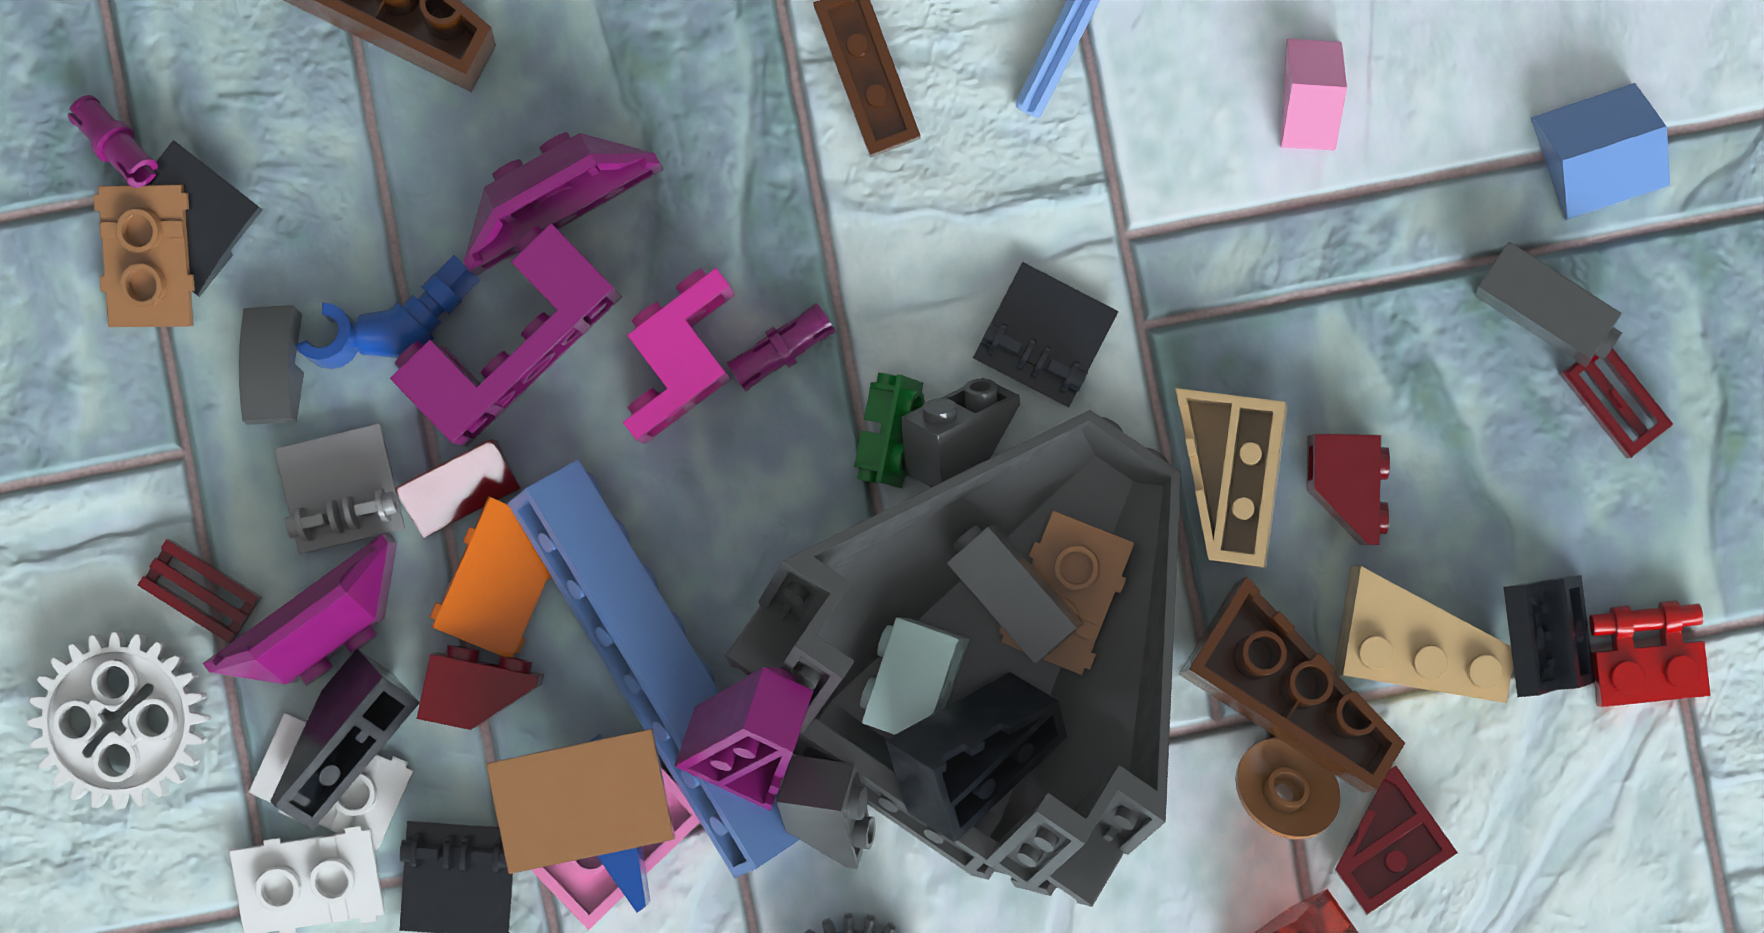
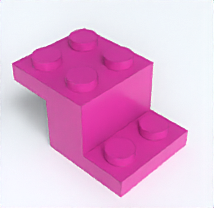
[623,268,735,444]

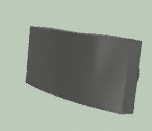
[239,305,304,425]

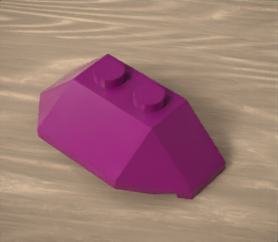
[463,132,664,276]
[203,534,397,686]

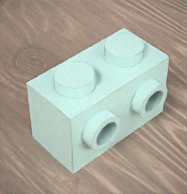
[860,617,969,735]

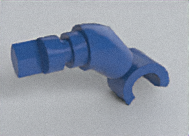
[295,255,480,369]

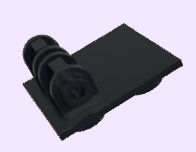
[973,262,1119,408]
[399,821,513,933]

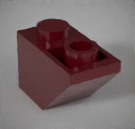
[1307,434,1390,545]
[416,644,544,730]

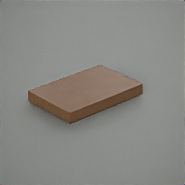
[486,728,675,874]

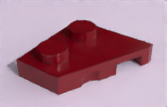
[1334,765,1458,915]

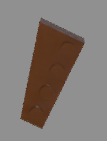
[283,0,496,93]
[1179,576,1405,793]

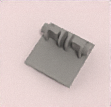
[274,423,405,554]

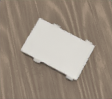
[248,713,414,850]
[229,825,385,933]

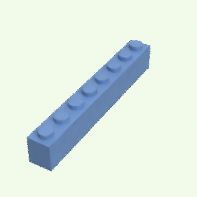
[507,459,799,879]

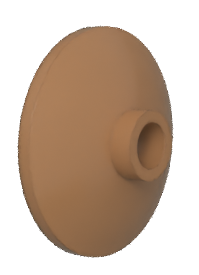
[1235,738,1341,839]

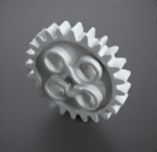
[27,631,210,810]

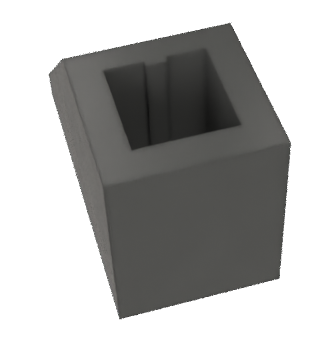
[901,378,1020,487]
[777,755,876,869]

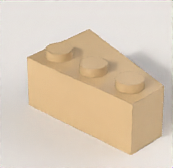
[1175,388,1288,568]
[1333,566,1513,703]

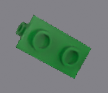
[854,372,925,488]

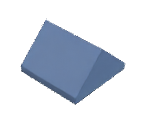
[1531,83,1670,220]

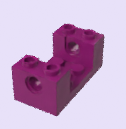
[390,223,623,447]

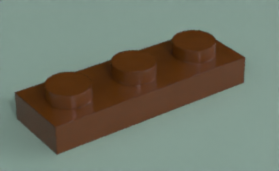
[813,0,921,158]

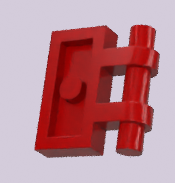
[1589,600,1711,707]

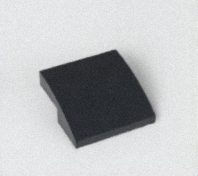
[147,140,263,297]
[1503,575,1595,698]

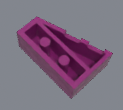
[674,667,813,811]

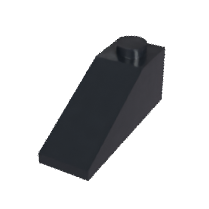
[270,649,420,831]

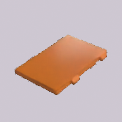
[429,496,552,657]

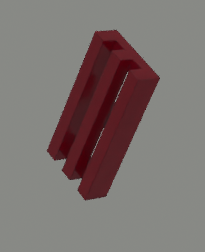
[1559,348,1673,459]
[137,539,262,643]

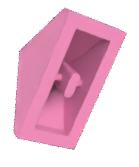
[1280,39,1347,151]

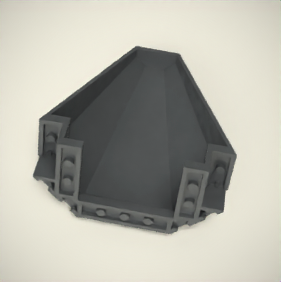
[725,410,1181,907]

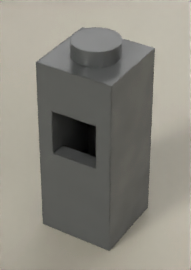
[1475,242,1622,367]
[947,525,1083,664]

